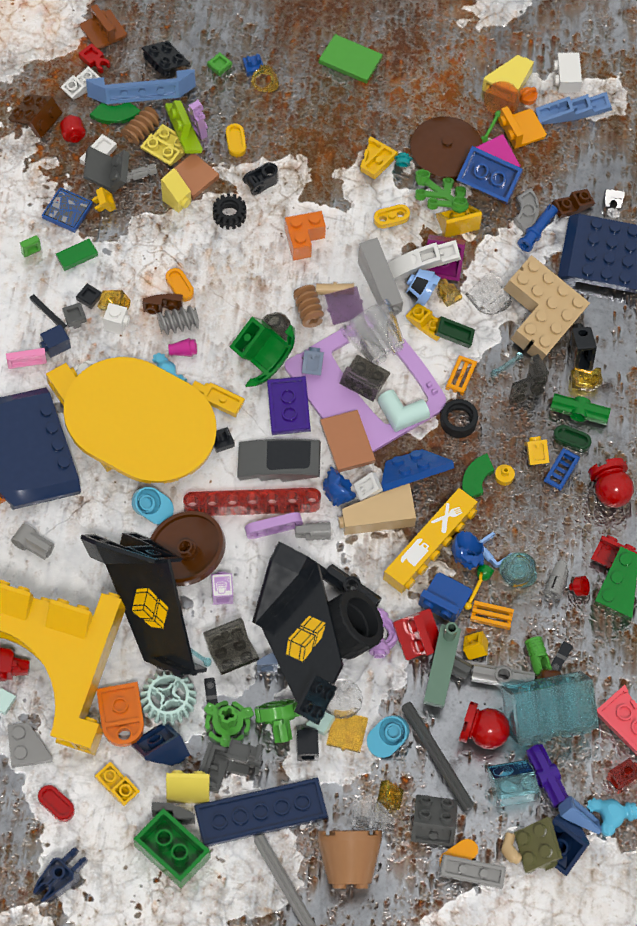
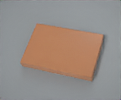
[320,410,376,473]

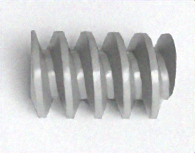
[157,305,199,335]

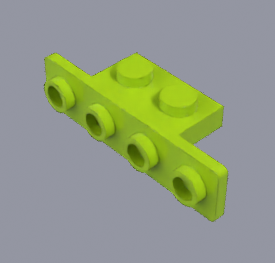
[165,100,203,154]

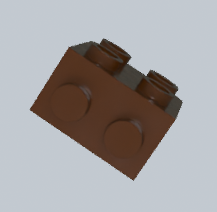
[8,94,63,138]

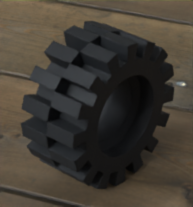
[213,193,246,230]

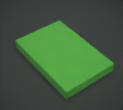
[319,34,383,84]

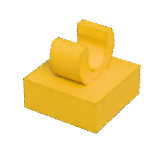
[92,187,116,212]

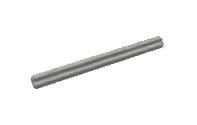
[254,834,316,926]

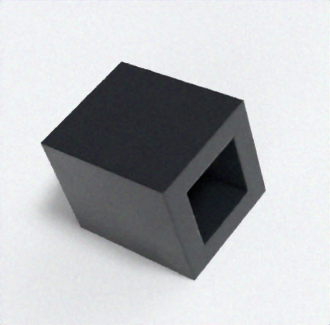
[296,727,319,761]

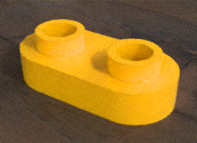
[374,204,410,229]

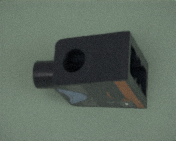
[569,323,597,372]

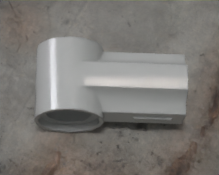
[11,524,54,560]

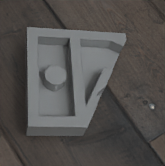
[7,723,53,768]

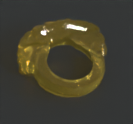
[251,64,279,93]

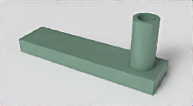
[423,622,461,708]

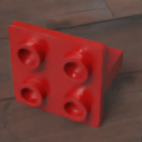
[393,608,439,660]

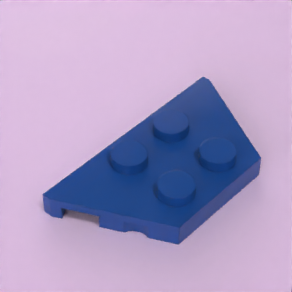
[381,449,454,492]

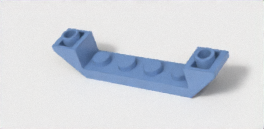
[86,69,196,104]

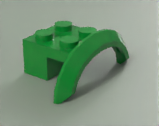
[230,316,296,387]

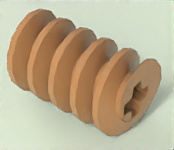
[120,106,160,146]
[293,285,324,328]

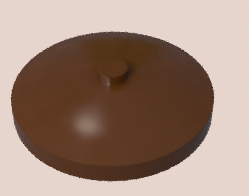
[410,116,483,181]
[150,511,226,586]

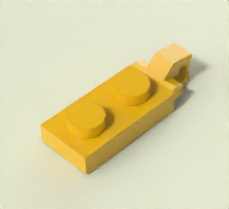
[192,381,245,418]

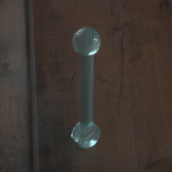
[490,352,523,377]
[190,648,212,667]

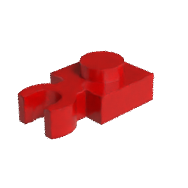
[78,43,110,74]

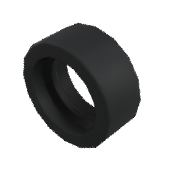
[440,399,478,438]

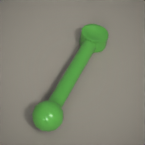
[481,110,501,143]

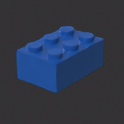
[457,146,523,205]

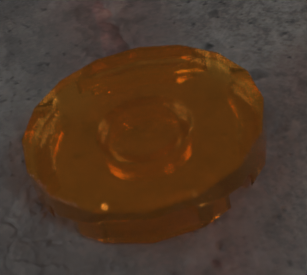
[484,81,521,116]

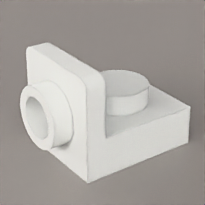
[354,472,383,501]

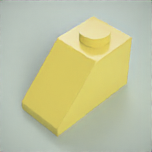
[161,168,191,213]

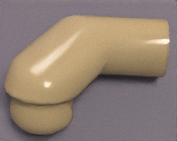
[501,833,522,864]

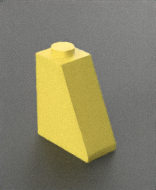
[482,55,534,104]

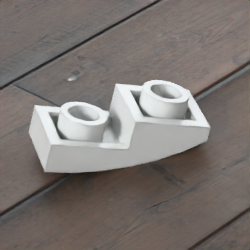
[61,66,100,100]

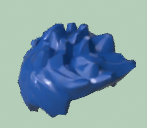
[323,467,356,507]
[451,531,484,570]

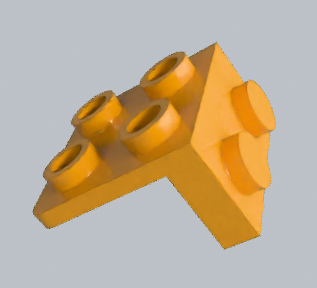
[498,106,546,149]

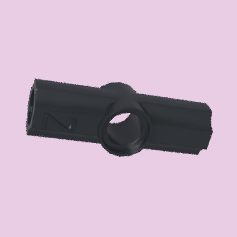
[323,564,382,608]

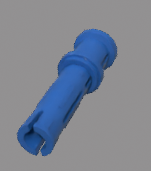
[517,204,558,252]

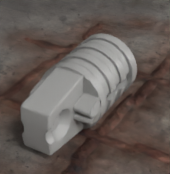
[295,522,331,541]

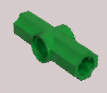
[550,393,611,425]

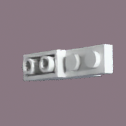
[388,240,461,282]

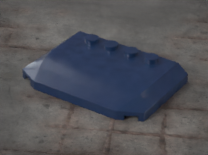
[0,387,81,510]

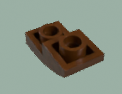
[551,189,595,219]
[142,294,183,314]

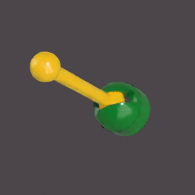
[464,564,494,610]

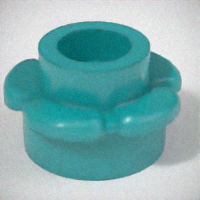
[394,152,412,167]

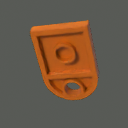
[96,682,144,747]

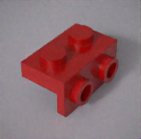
[591,535,637,569]

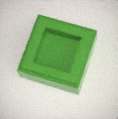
[207,52,232,76]
[20,235,41,257]

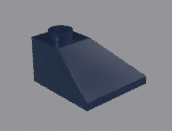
[131,723,190,766]
[552,813,590,876]

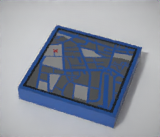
[42,187,93,233]

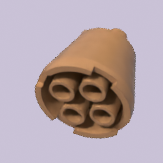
[317,830,382,889]

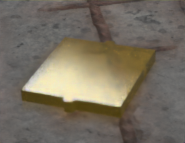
[326,710,368,753]

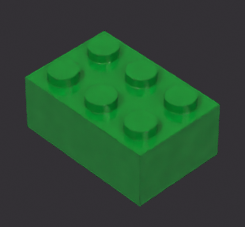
[133,808,211,889]

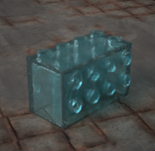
[501,671,599,746]

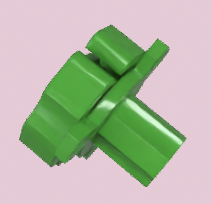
[254,699,301,743]
[204,700,254,748]

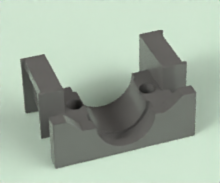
[226,737,263,777]

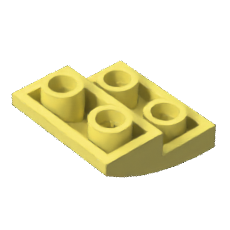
[140,124,185,166]
[166,770,210,804]

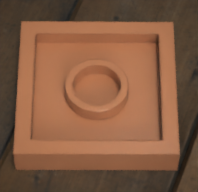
[167,153,219,200]

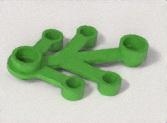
[415,169,469,213]

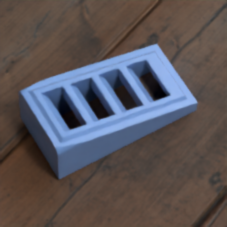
[558,796,602,835]

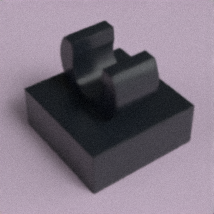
[214,427,235,453]

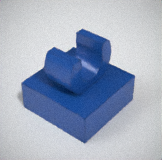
[243,54,264,76]

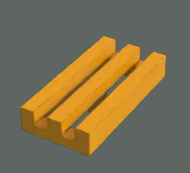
[445,355,477,396]
[470,600,514,630]

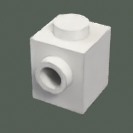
[103,303,130,335]

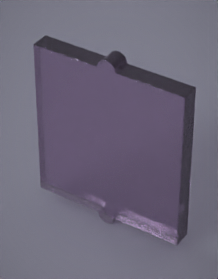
[325,286,365,325]

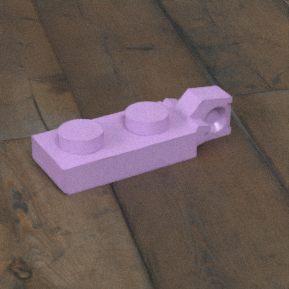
[187,99,208,140]

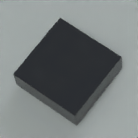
[76,283,103,309]

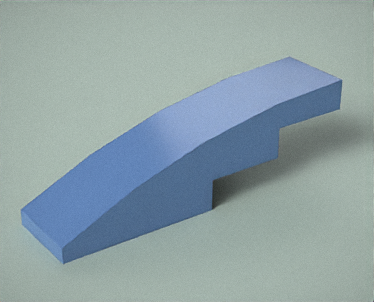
[535,92,612,125]

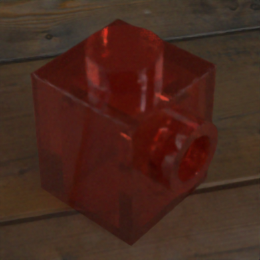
[606,758,637,794]

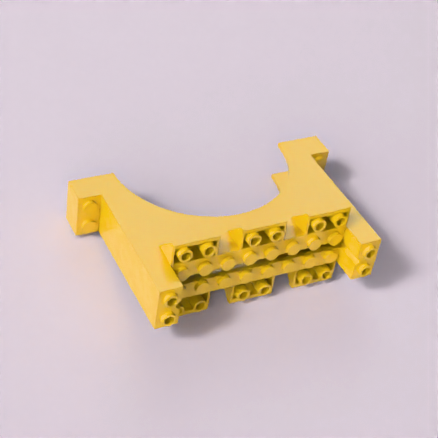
[0,580,126,755]

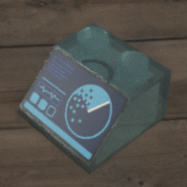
[487,759,540,807]

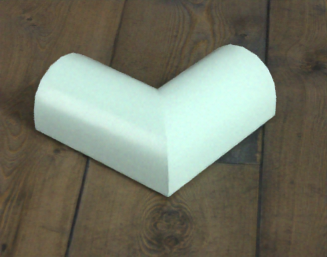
[377,390,430,432]

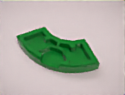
[90,102,141,125]
[462,453,494,498]

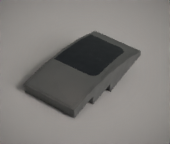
[237,439,321,482]

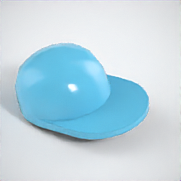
[132,487,174,525]
[367,715,410,758]

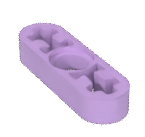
[244,512,303,539]

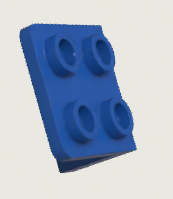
[419,573,472,623]

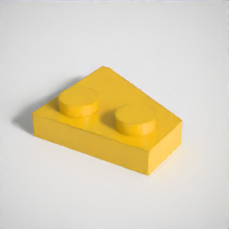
[360,136,398,179]

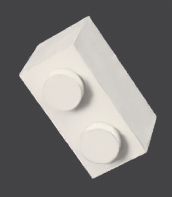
[553,53,582,93]

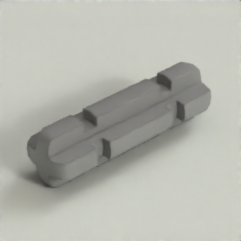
[127,163,157,182]

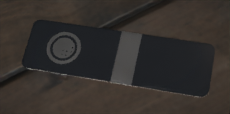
[551,641,573,671]
[204,678,218,705]

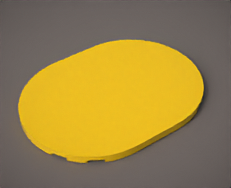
[64,357,217,484]

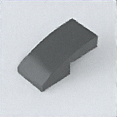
[152,802,195,825]

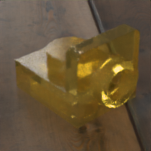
[437,278,463,307]
[98,290,131,311]
[377,780,404,811]

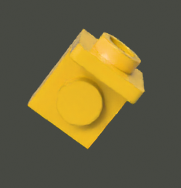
[524,436,549,465]

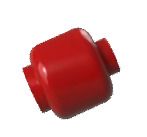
[60,115,86,143]

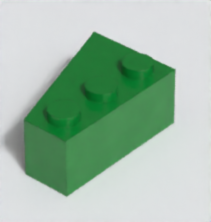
[594,547,637,622]

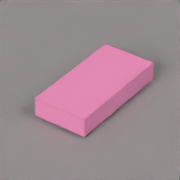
[6,348,47,369]

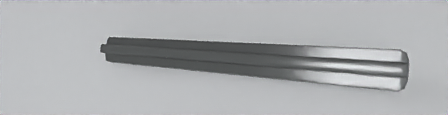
[402,702,474,811]

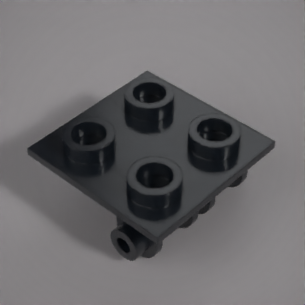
[141,40,190,78]

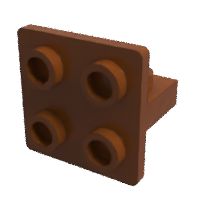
[80,4,127,50]

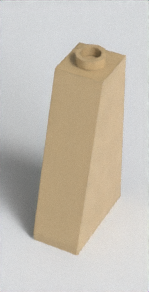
[338,483,416,535]

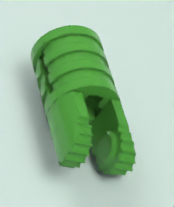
[524,636,552,675]

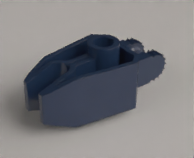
[33,847,88,903]

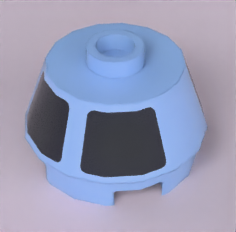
[406,269,441,306]

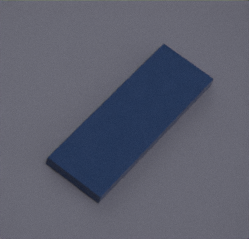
[194,777,328,847]

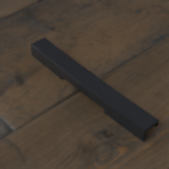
[29,294,67,329]

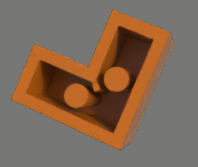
[285,211,326,261]

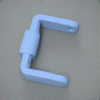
[479,532,514,568]

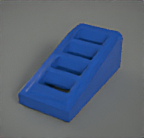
[543,448,580,491]

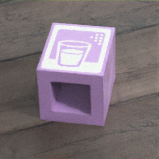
[211,572,233,605]

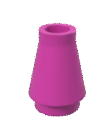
[168,338,197,357]

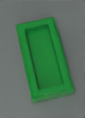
[56,239,98,271]

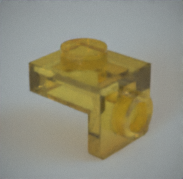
[571,367,603,393]

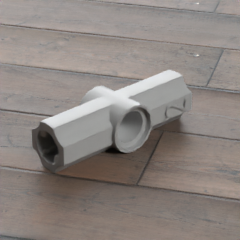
[471,663,535,692]

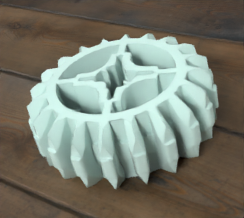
[140,671,196,726]

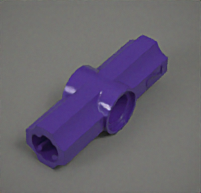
[526,744,568,808]

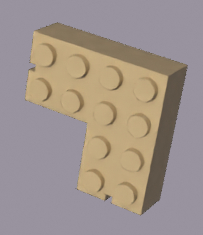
[503,255,590,363]

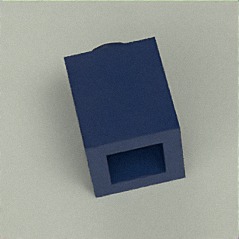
[39,324,71,358]

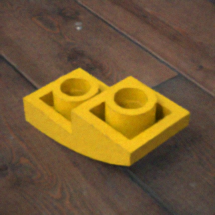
[406,303,440,341]
[94,761,140,806]

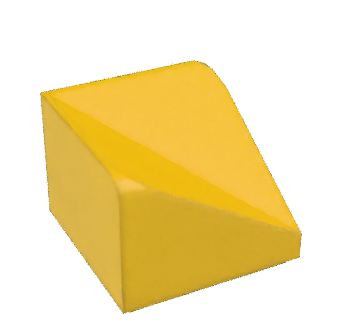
[463,631,488,660]

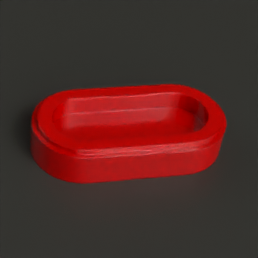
[38,785,75,822]

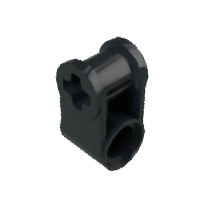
[242,162,278,195]

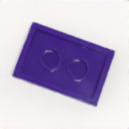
[267,376,311,435]

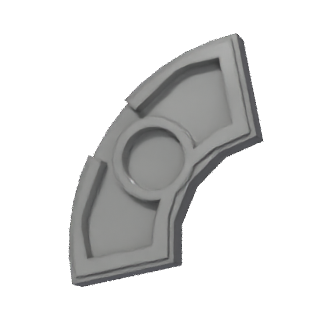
[514,188,539,234]

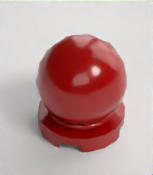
[588,458,634,508]
[459,701,510,750]

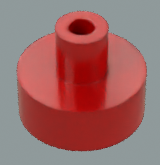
[569,576,590,597]

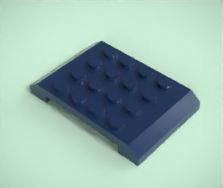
[558,214,637,293]

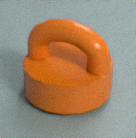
[519,87,538,105]

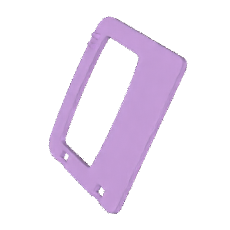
[285,314,446,453]

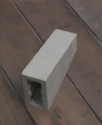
[358,238,403,318]

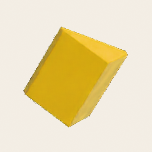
[436,205,482,237]

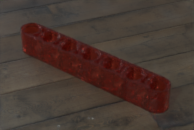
[183,488,321,516]

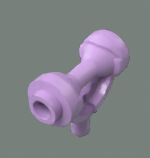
[369,608,398,659]

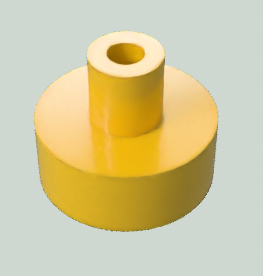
[494,465,515,486]

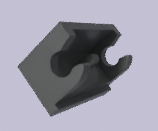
[199,742,229,794]

